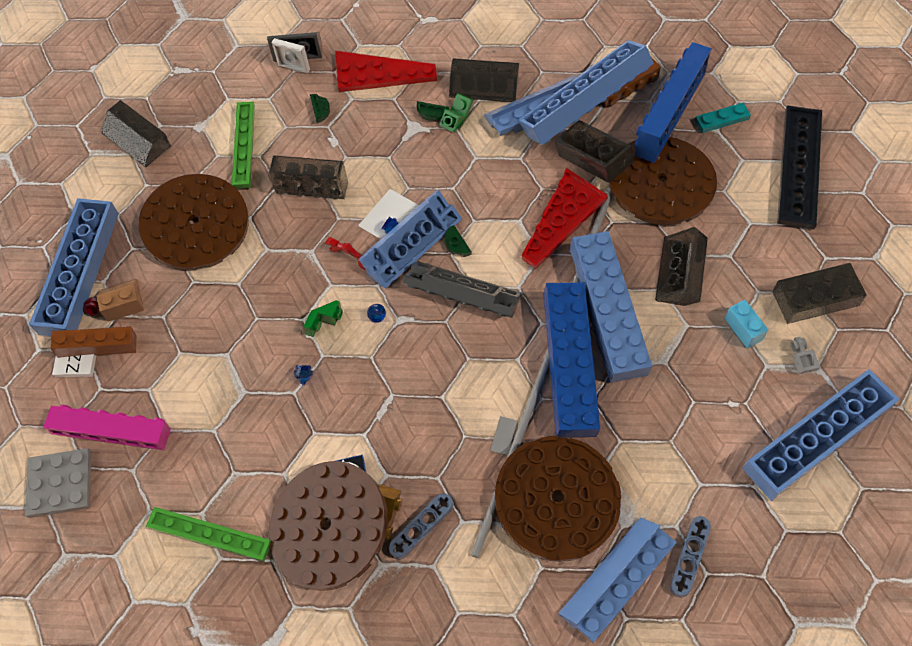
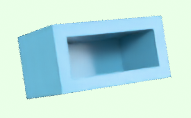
[724,300,769,348]

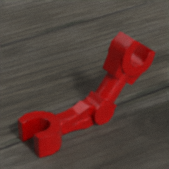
[325,237,365,270]

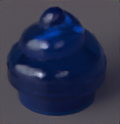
[381,216,399,234]
[367,304,386,323]
[293,365,313,385]

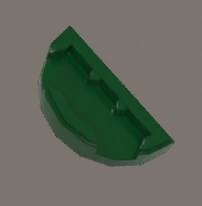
[310,94,330,123]
[416,101,449,121]
[445,225,472,257]

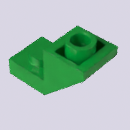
[439,93,474,132]
[303,300,343,337]

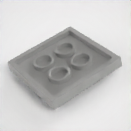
[25,448,91,518]

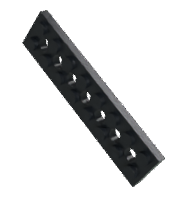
[777,105,822,229]

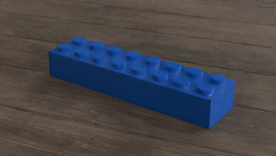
[634,42,712,163]
[543,282,600,438]

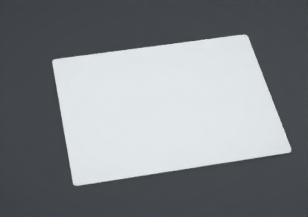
[358,189,419,239]

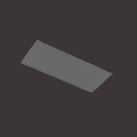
[490,416,518,455]

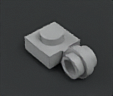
[791,337,820,374]

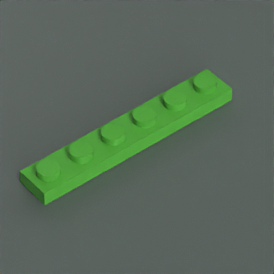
[232,101,255,189]
[146,507,271,562]

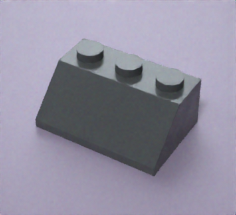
[267,32,322,62]

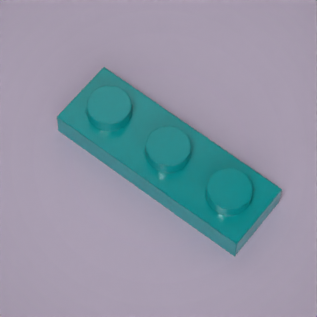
[695,103,751,133]

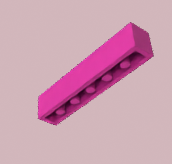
[43,404,171,451]

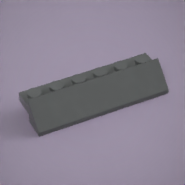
[403,261,522,318]

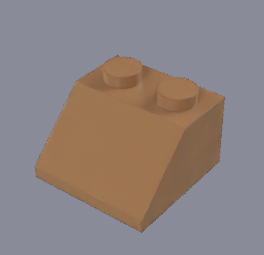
[97,279,144,322]

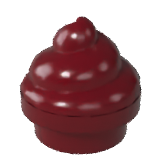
[84,297,100,316]

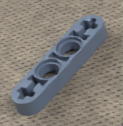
[389,493,453,560]
[670,516,711,598]

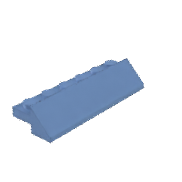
[484,76,578,136]
[358,190,462,289]
[558,517,677,643]

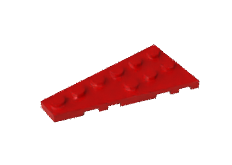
[335,51,437,92]
[522,168,608,269]

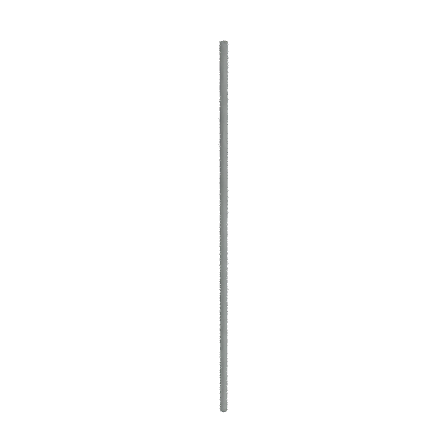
[471,187,613,558]

